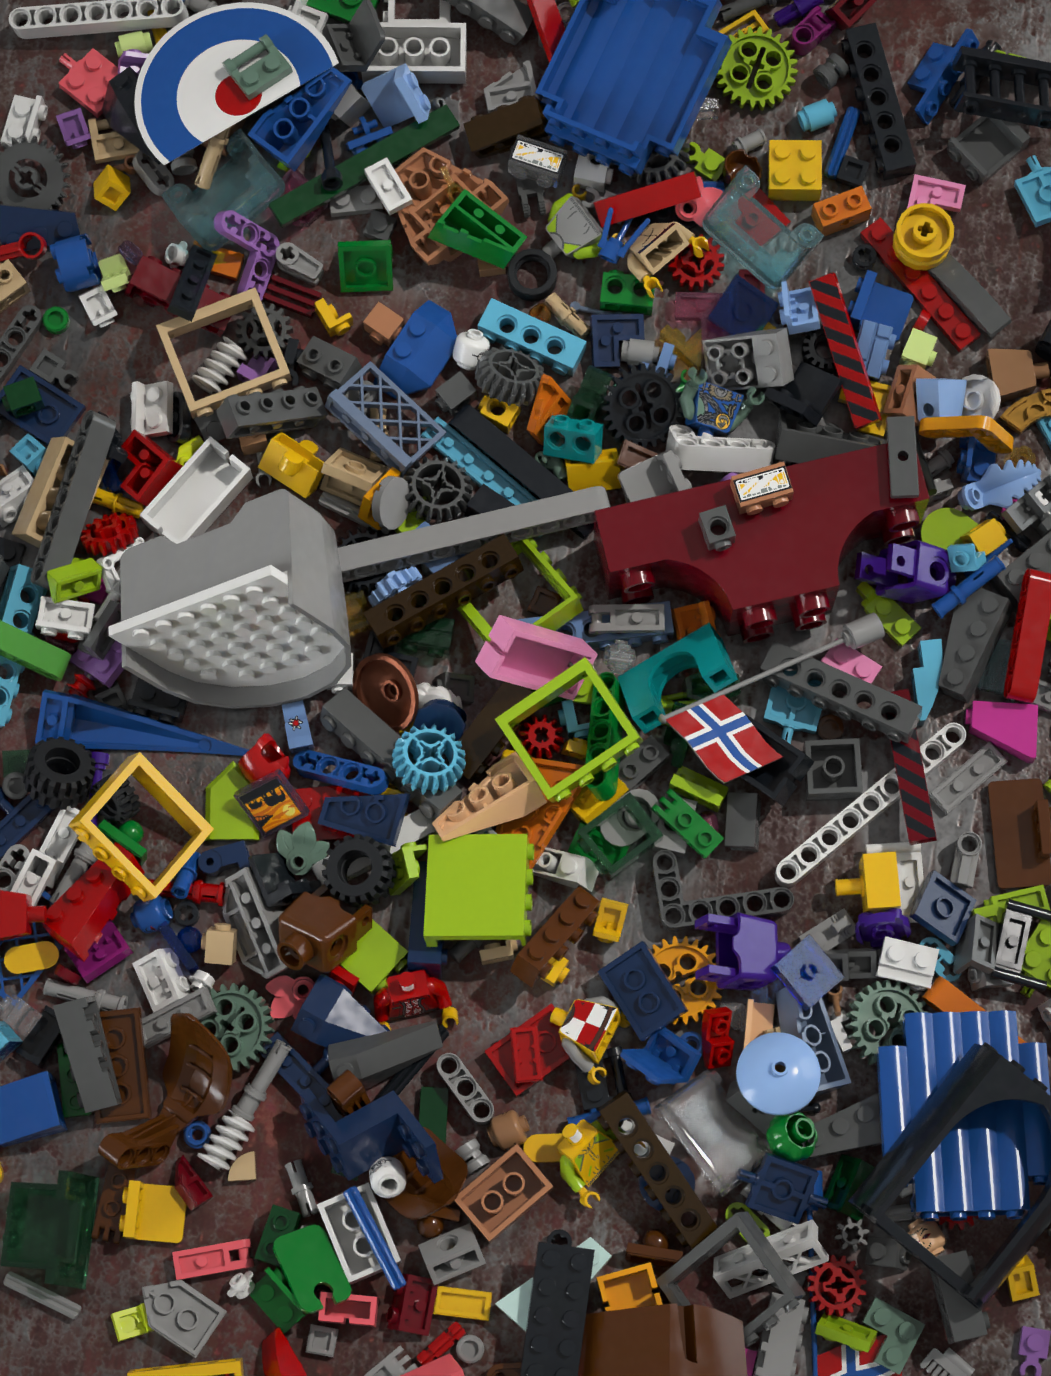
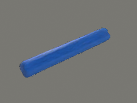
[343,1186,406,1291]

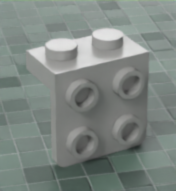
[618,450,692,502]

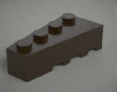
[444,682,536,780]

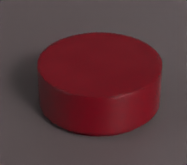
[54,963,82,986]

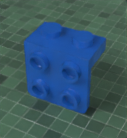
[847,270,914,343]
[620,1027,702,1086]

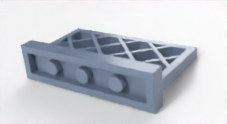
[324,361,446,477]

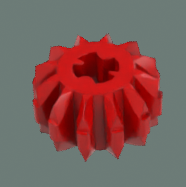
[519,714,565,760]

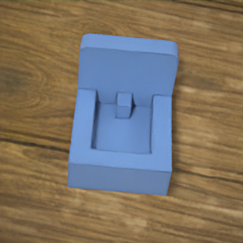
[642,342,678,375]

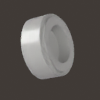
[456,1335,484,1364]

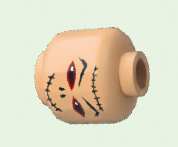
[907,1218,947,1256]

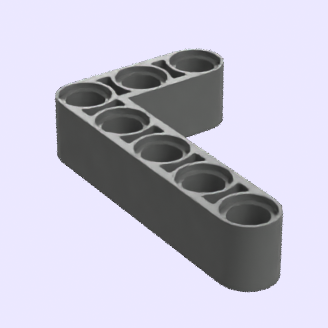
[652,850,794,932]

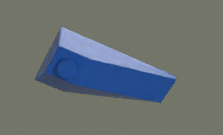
[247,67,352,172]

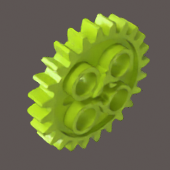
[715,26,798,111]

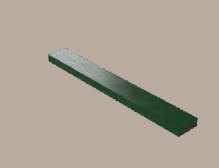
[268,104,460,228]

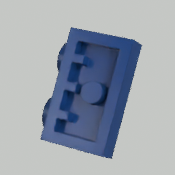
[956,437,996,484]

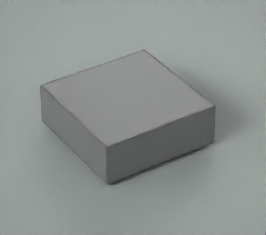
[306,1324,339,1358]

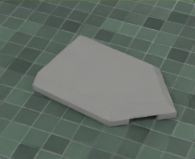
[142,1280,227,1358]

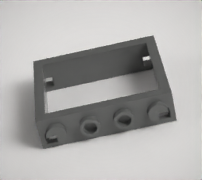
[656,1211,806,1347]

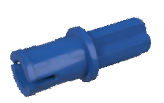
[171,852,201,899]

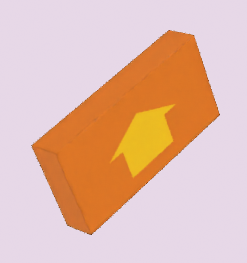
[192,240,245,281]

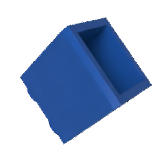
[0,1071,68,1148]

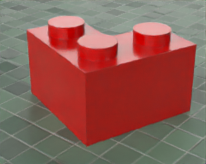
[120,429,183,506]

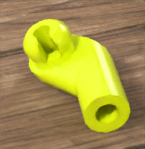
[176,435,204,466]

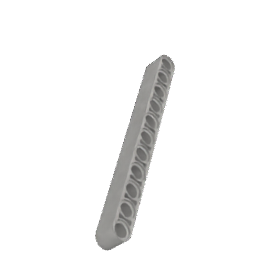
[338,486,611,583]

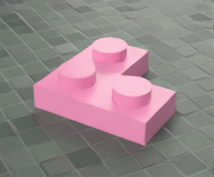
[907,174,966,213]

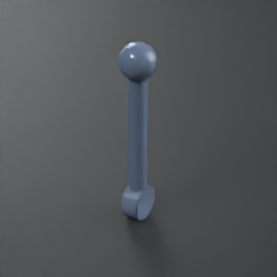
[570,301,622,315]

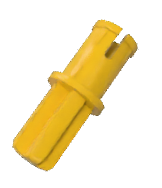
[92,487,144,518]

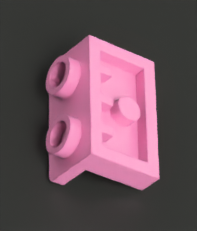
[821,638,882,684]

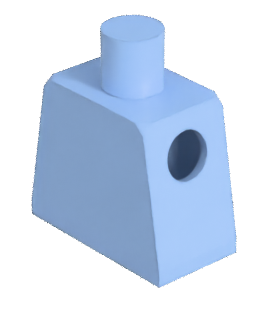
[916,378,967,421]

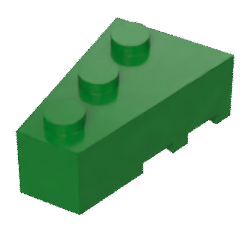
[427,189,527,269]

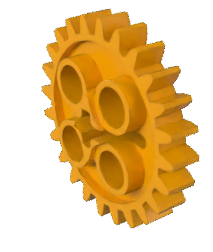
[652,936,722,1026]

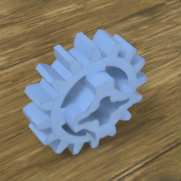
[368,566,423,607]

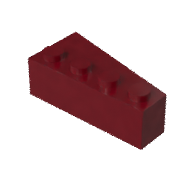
[124,255,231,336]

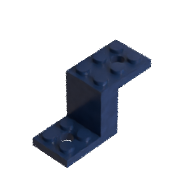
[299,1088,444,1184]

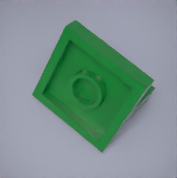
[338,240,393,292]

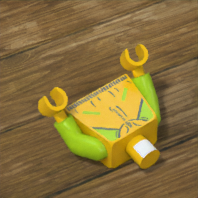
[557,1119,646,1208]

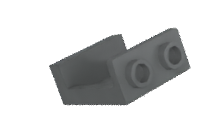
[946,116,1030,185]

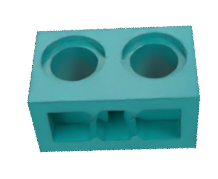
[543,415,603,464]

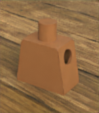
[985,349,1049,403]

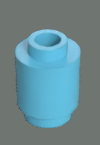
[797,99,837,132]

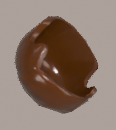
[722,149,762,191]

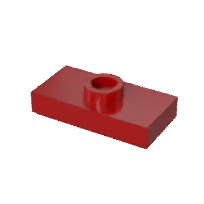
[510,1025,543,1084]

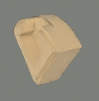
[228,1151,257,1182]

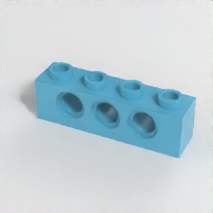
[478,298,587,377]

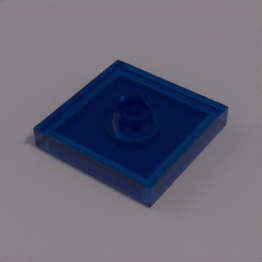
[706,274,779,335]
[771,934,844,1011]

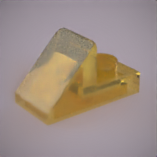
[659,324,702,375]

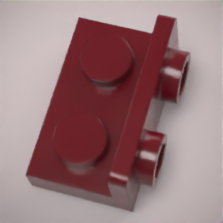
[387,1274,438,1336]

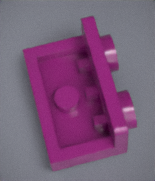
[64,920,133,983]

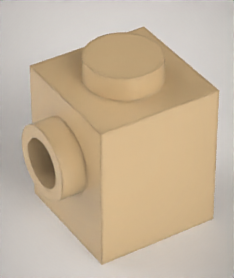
[201,923,238,965]

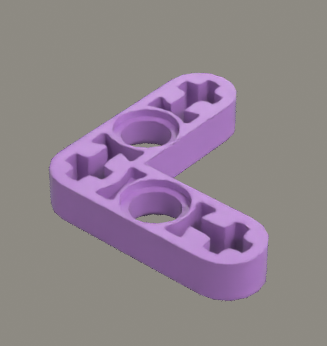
[214,210,280,301]

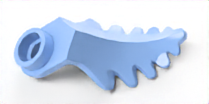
[958,459,1041,511]

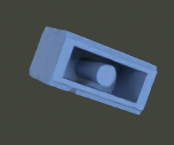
[857,320,897,381]

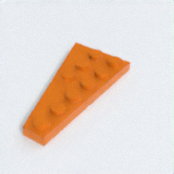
[495,755,584,869]

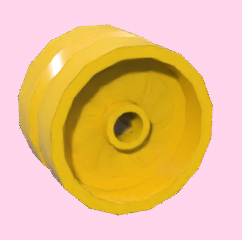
[893,203,954,270]

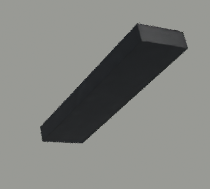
[167,244,217,322]

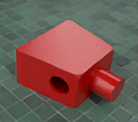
[0,890,47,941]

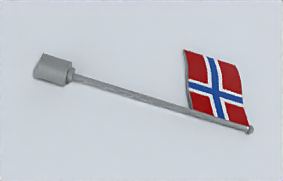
[658,612,885,783]

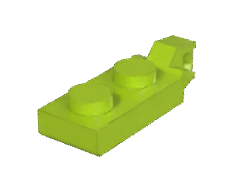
[855,581,921,648]
[971,885,1051,924]

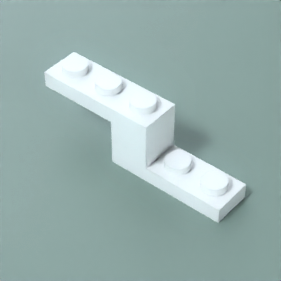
[10,806,80,906]

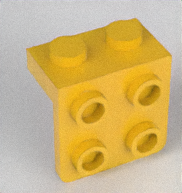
[119,1180,187,1243]

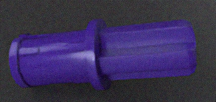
[773,0,824,27]

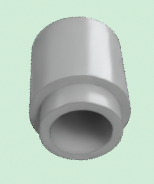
[621,338,660,366]

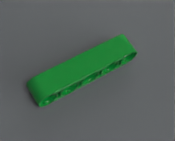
[585,672,625,801]

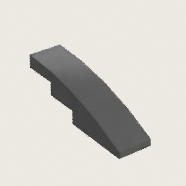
[927,253,1012,338]
[1001,474,1051,535]
[793,948,882,982]

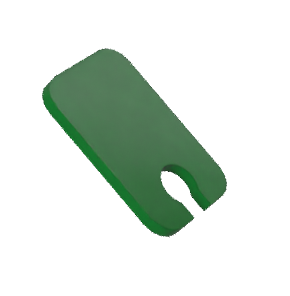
[273,1224,351,1314]

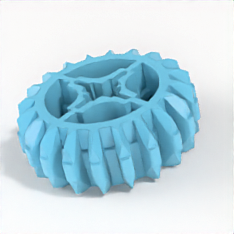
[392,723,466,795]

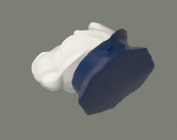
[413,682,467,741]

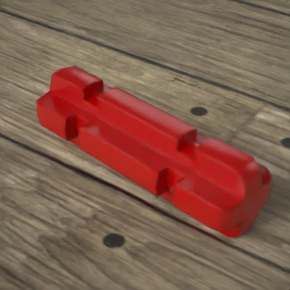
[416,1322,466,1366]

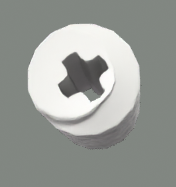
[191,336,248,394]
[197,1109,255,1172]

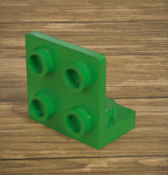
[249,1267,308,1335]

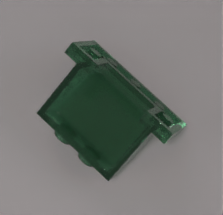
[0,1170,99,1290]

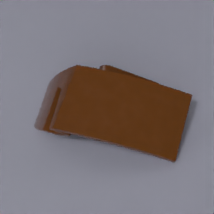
[578,1303,748,1376]

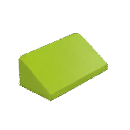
[47,558,102,603]

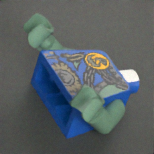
[679,367,765,437]

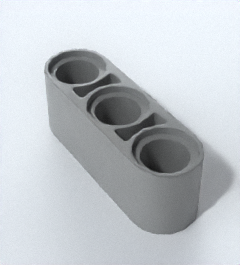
[437,1053,494,1125]

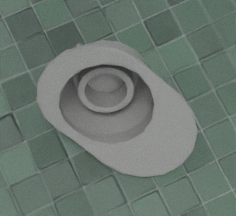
[600,789,660,847]

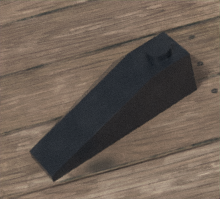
[102,66,161,165]

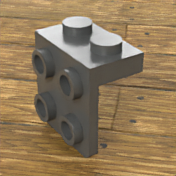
[322,0,385,72]

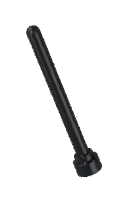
[320,122,343,191]

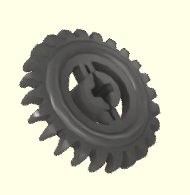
[0,135,71,210]

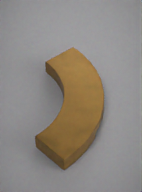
[999,388,1051,435]

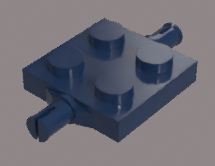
[736,1152,828,1224]

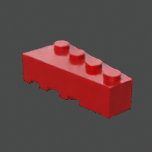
[41,842,145,962]

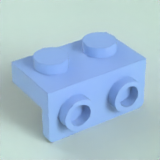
[778,281,821,335]

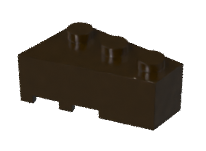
[463,95,551,159]

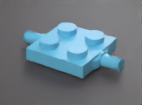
[1014,155,1051,228]
[763,670,822,744]

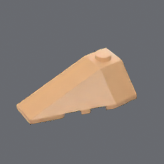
[432,751,547,841]

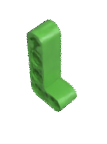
[0,620,71,681]

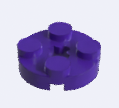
[855,908,911,948]

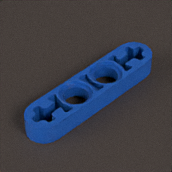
[293,750,389,795]

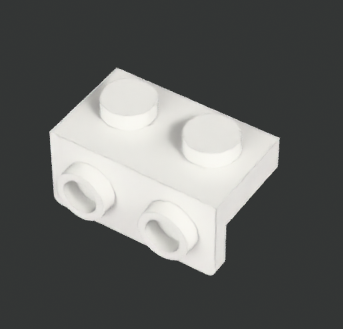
[35,596,95,640]

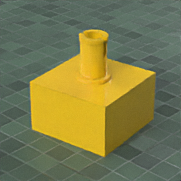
[835,852,901,914]

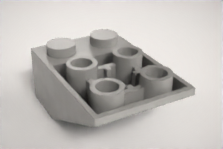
[702,328,794,391]

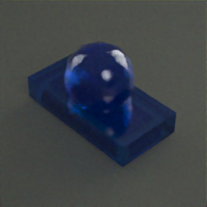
[158,921,202,974]

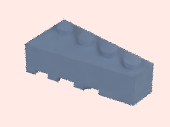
[775,978,851,1096]

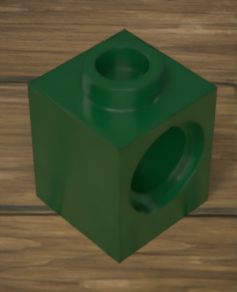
[1,376,45,419]

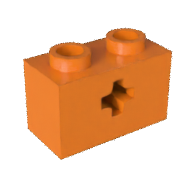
[811,186,872,238]

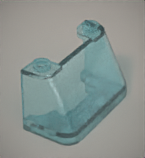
[161,128,285,251]
[702,165,824,289]

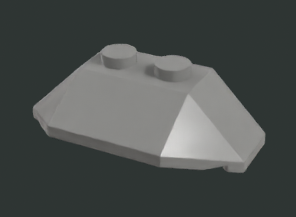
[223,867,289,979]

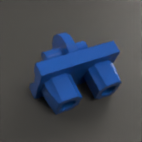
[345,116,393,156]

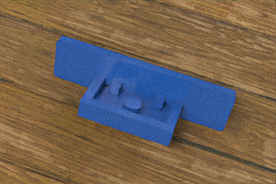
[907,28,980,125]

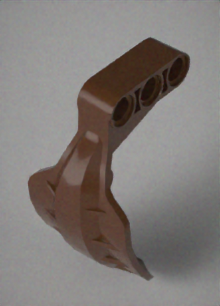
[98,1013,232,1169]
[326,1069,468,1220]

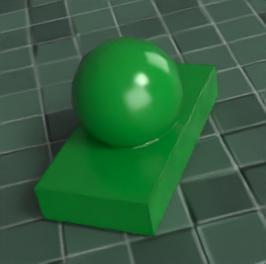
[98,819,147,866]

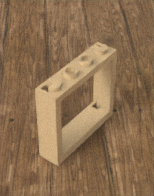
[156,287,292,418]

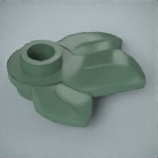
[276,821,330,875]

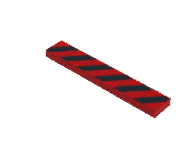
[809,272,882,430]

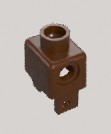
[277,884,372,973]

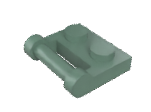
[222,34,293,101]

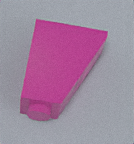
[964,701,1038,763]

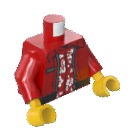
[374,970,459,1030]

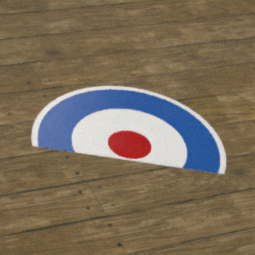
[134,2,339,165]

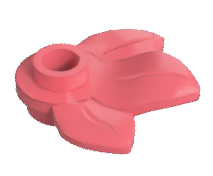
[675,176,724,228]
[265,975,315,1019]

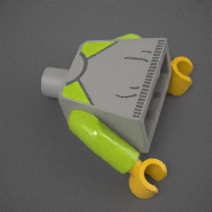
[542,184,626,260]

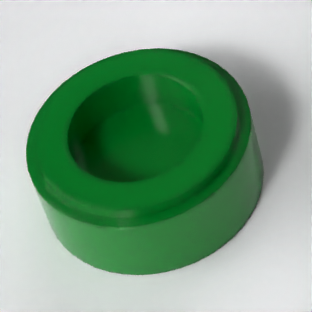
[43,307,70,334]

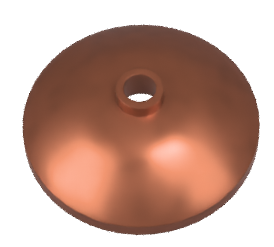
[352,653,419,732]

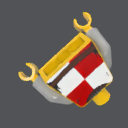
[550,996,631,1085]

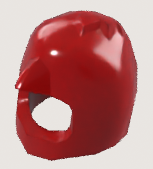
[238,733,291,788]

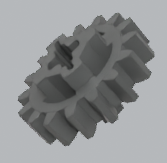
[235,303,293,361]

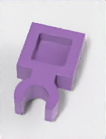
[1018,1326,1051,1376]

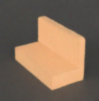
[743,999,775,1050]

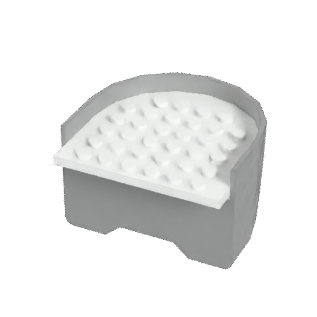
[109,489,351,709]

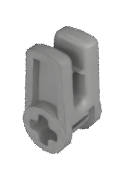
[276,242,324,286]

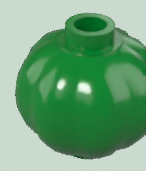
[766,1111,818,1162]

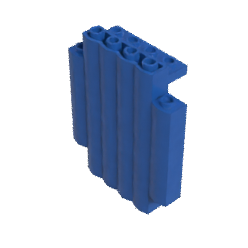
[535,0,732,176]
[876,1010,1051,1221]

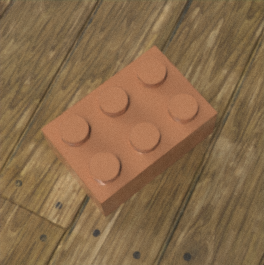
[454,1144,553,1244]

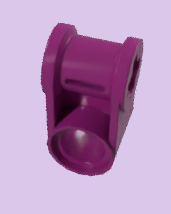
[790,6,838,56]

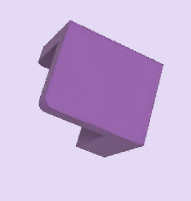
[236,355,278,383]

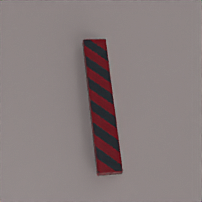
[886,689,937,845]

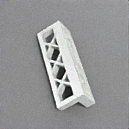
[713,1219,829,1299]

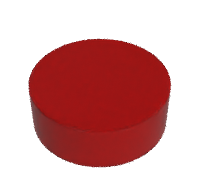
[910,309,931,332]

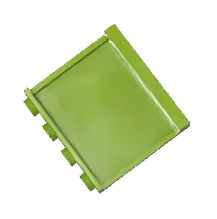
[423,834,534,947]

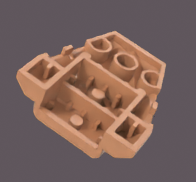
[395,147,509,266]

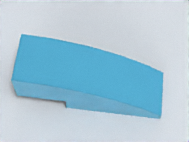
[910,639,943,727]

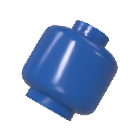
[130,895,173,934]

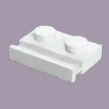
[876,937,939,989]

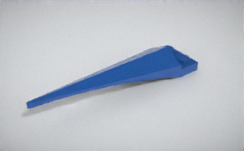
[35,689,249,756]

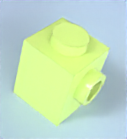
[899,328,938,369]

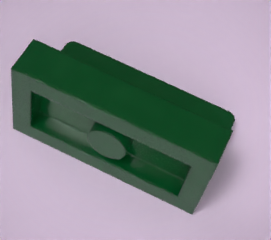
[824,1154,875,1221]

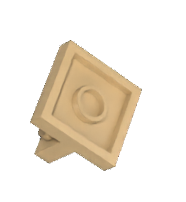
[320,447,388,506]

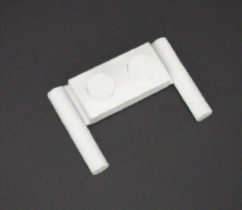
[865,842,924,923]

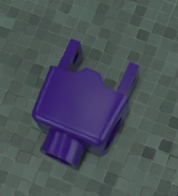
[855,540,956,604]
[695,912,792,991]

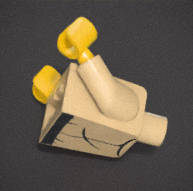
[627,222,709,298]

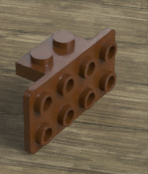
[987,778,1051,889]

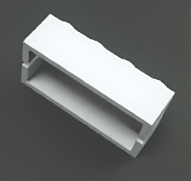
[140,436,253,544]

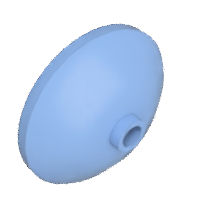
[736,1032,821,1115]

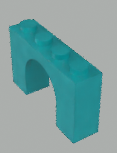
[617,622,738,734]

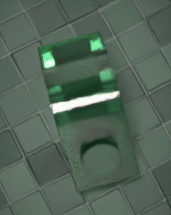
[566,365,614,422]

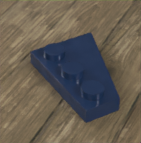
[0,204,81,251]
[317,793,411,847]

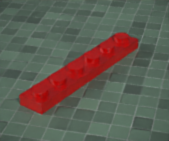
[860,217,981,353]

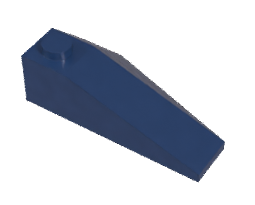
[291,973,391,1048]

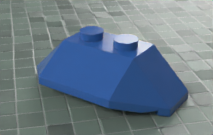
[373,300,457,399]

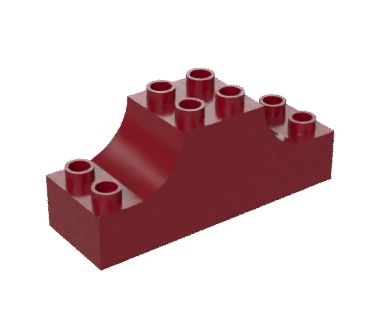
[594,443,930,643]

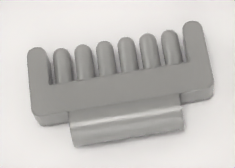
[920,1347,975,1376]

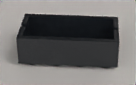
[740,712,814,806]

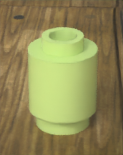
[115,30,153,57]

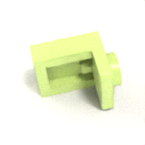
[98,253,132,293]

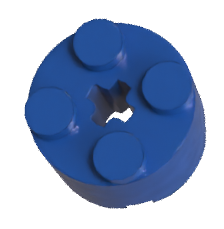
[50,233,102,293]

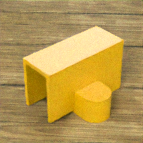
[258,432,324,499]

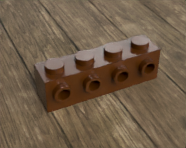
[510,886,601,988]

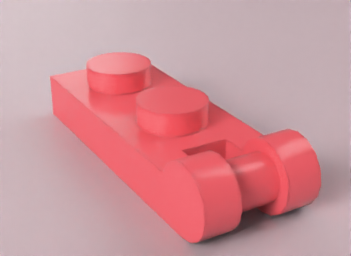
[172,1239,255,1280]

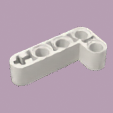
[665,424,776,473]

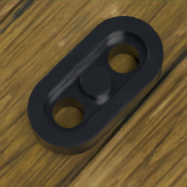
[167,391,192,445]

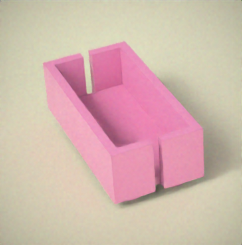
[475,615,598,701]

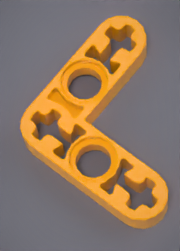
[919,415,1014,454]

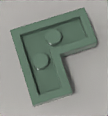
[861,1297,925,1375]

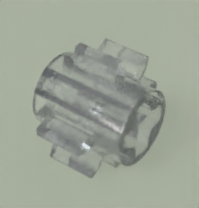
[603,639,636,675]

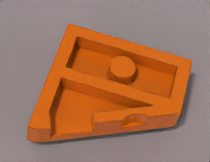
[526,374,574,446]

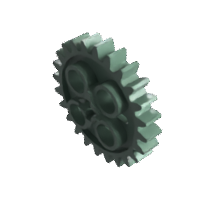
[845,980,930,1065]
[200,983,275,1073]

